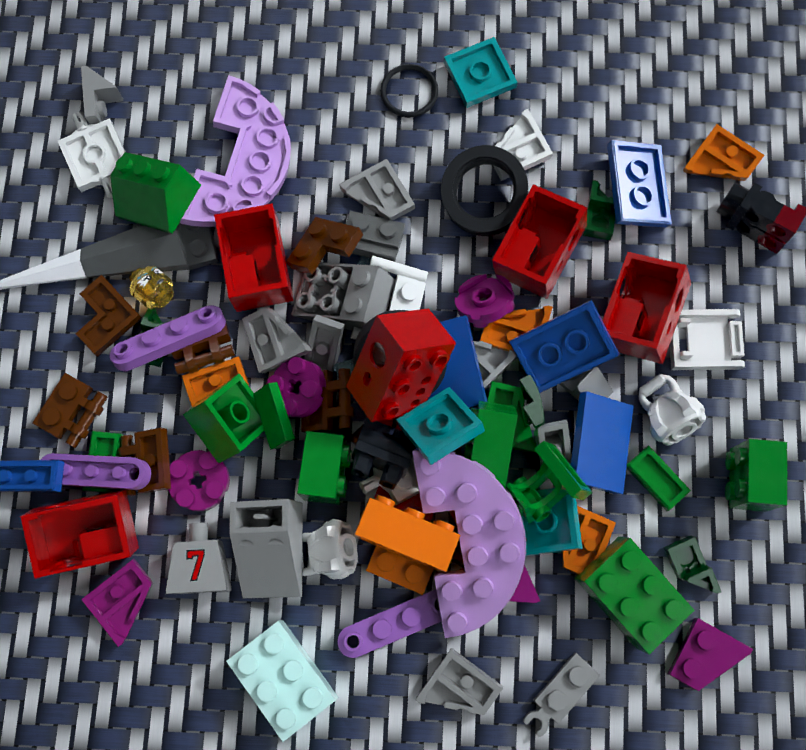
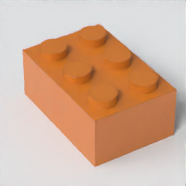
[353,495,460,572]

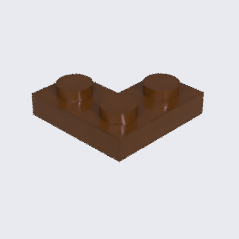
[286,217,364,275]
[75,275,142,357]

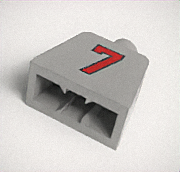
[166,523,232,594]

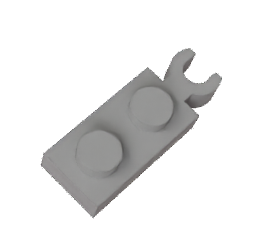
[523,652,600,737]

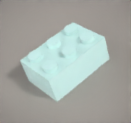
[226,620,339,742]

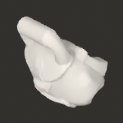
[638,374,706,446]
[302,519,358,579]

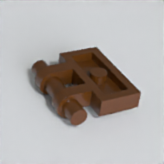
[171,322,235,375]
[301,368,354,433]
[33,373,108,448]
[118,427,171,497]

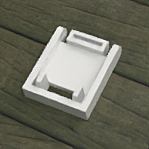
[669,309,745,370]

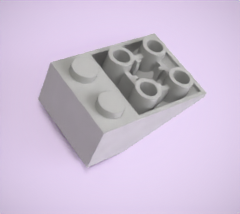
[291,262,395,331]
[229,499,303,598]

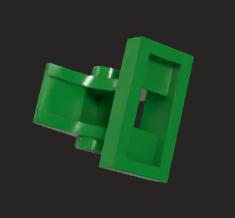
[506,441,593,524]

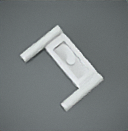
[351,255,428,339]

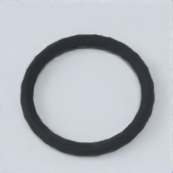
[380,64,438,118]

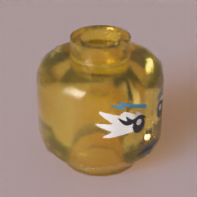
[129,266,174,309]

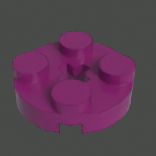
[455,274,515,328]
[267,357,326,418]
[168,450,230,512]

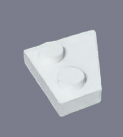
[494,109,553,181]

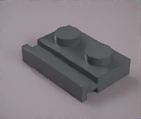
[346,211,405,262]

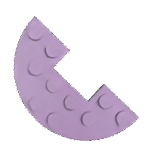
[180,75,291,227]
[412,449,526,638]

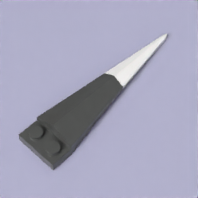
[0,222,219,290]

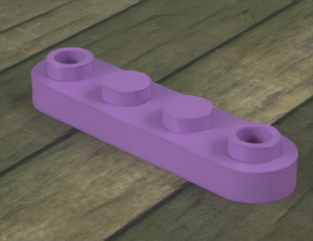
[110,305,226,371]
[41,453,151,490]
[338,589,442,658]

